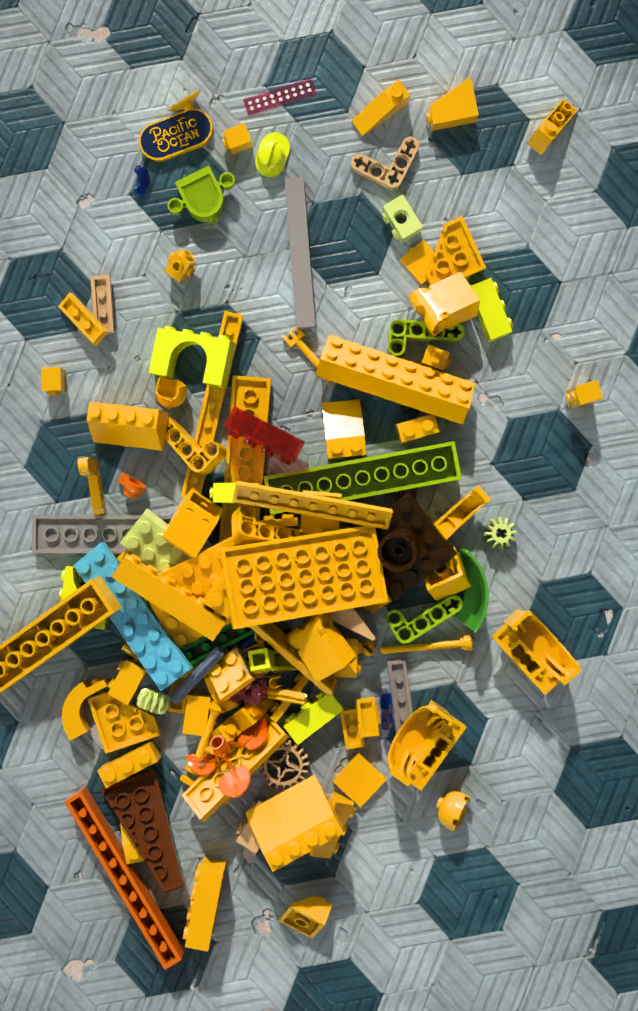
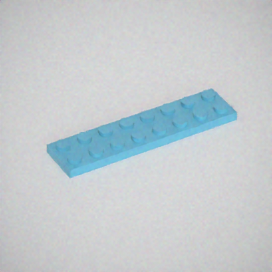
[73,542,193,691]

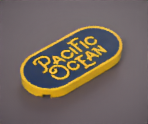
[139,108,213,162]

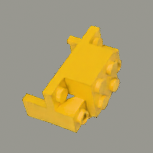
[491,609,581,695]
[387,700,467,791]

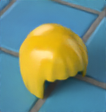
[155,377,187,408]

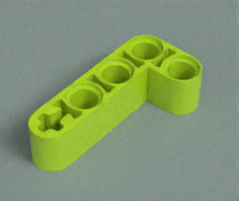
[387,319,465,358]
[385,594,463,644]

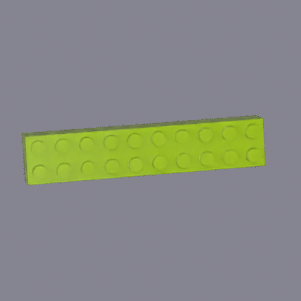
[264,441,462,515]

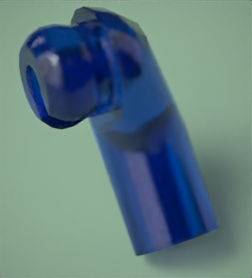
[133,165,150,195]

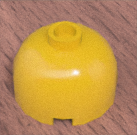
[436,791,471,832]

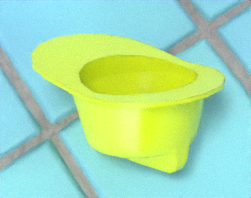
[255,132,290,177]

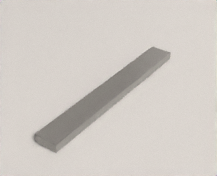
[285,176,315,329]

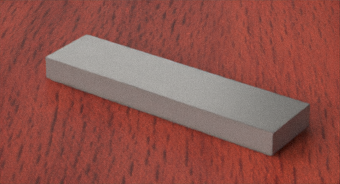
[387,659,413,734]

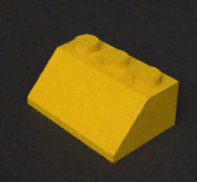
[309,791,356,858]

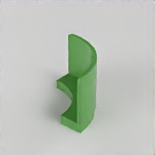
[455,548,489,633]

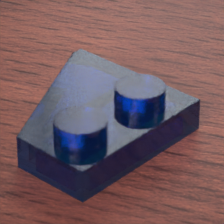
[379,688,393,730]

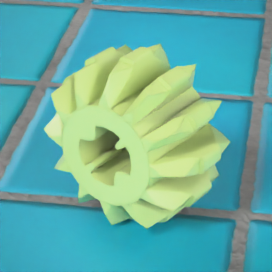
[483,517,517,549]
[137,688,171,715]

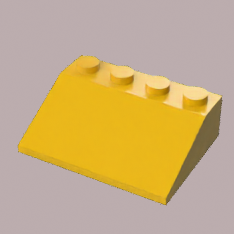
[245,774,344,872]

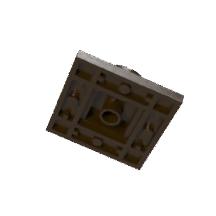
[375,492,457,600]

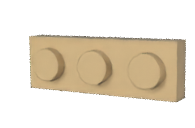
[90,275,115,334]

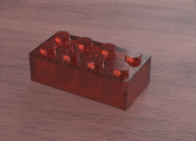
[223,406,305,466]

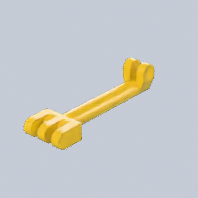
[282,326,331,383]

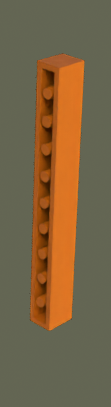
[64,786,185,970]

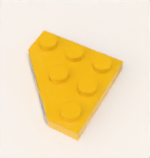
[425,216,486,286]
[87,692,161,754]

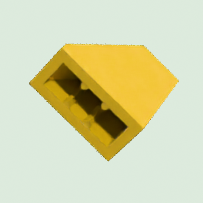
[426,78,479,131]

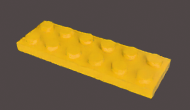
[182,713,289,822]

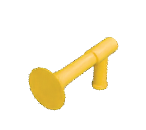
[195,703,226,758]

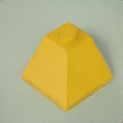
[278,895,332,939]

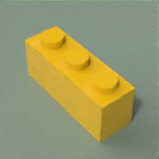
[97,740,161,788]

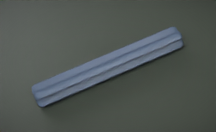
[170,647,224,704]

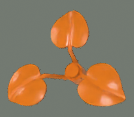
[186,717,268,798]

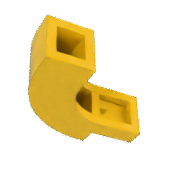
[62,677,110,741]

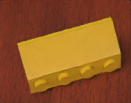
[87,402,169,451]

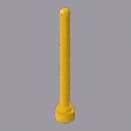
[380,635,473,654]

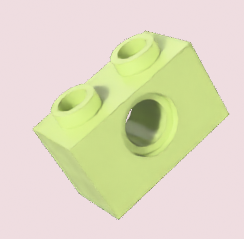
[381,194,423,243]

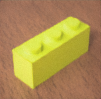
[471,278,513,343]
[284,690,344,745]

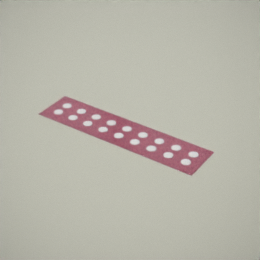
[243,78,316,115]

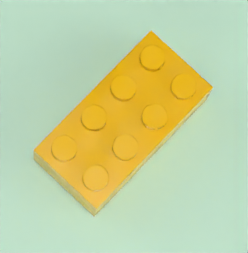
[183,857,226,952]

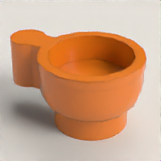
[118,472,146,499]

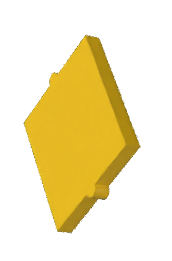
[400,239,434,285]

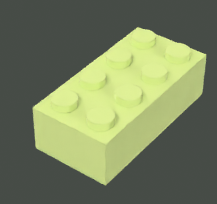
[120,509,202,573]

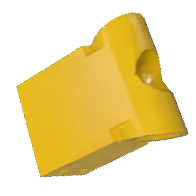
[408,272,480,336]
[286,613,356,682]

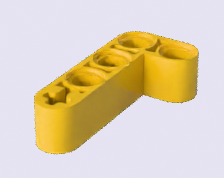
[165,416,227,475]
[231,504,308,545]

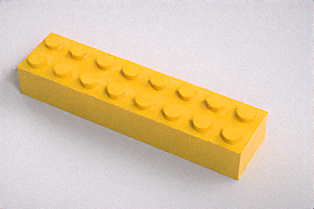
[315,335,475,424]
[0,576,122,694]

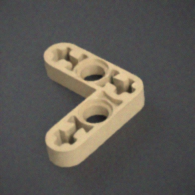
[351,137,419,190]

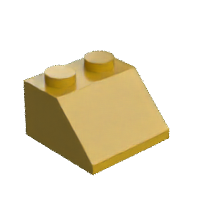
[425,545,472,601]

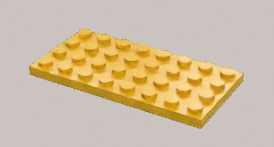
[219,526,388,629]

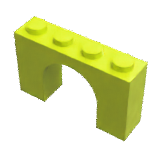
[148,326,236,389]

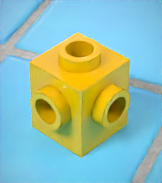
[164,250,197,283]

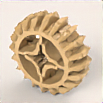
[259,738,310,791]

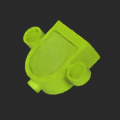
[168,166,235,224]

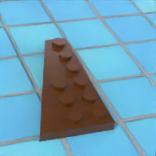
[100,770,185,893]

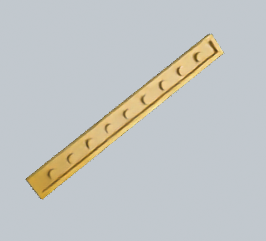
[181,311,244,498]

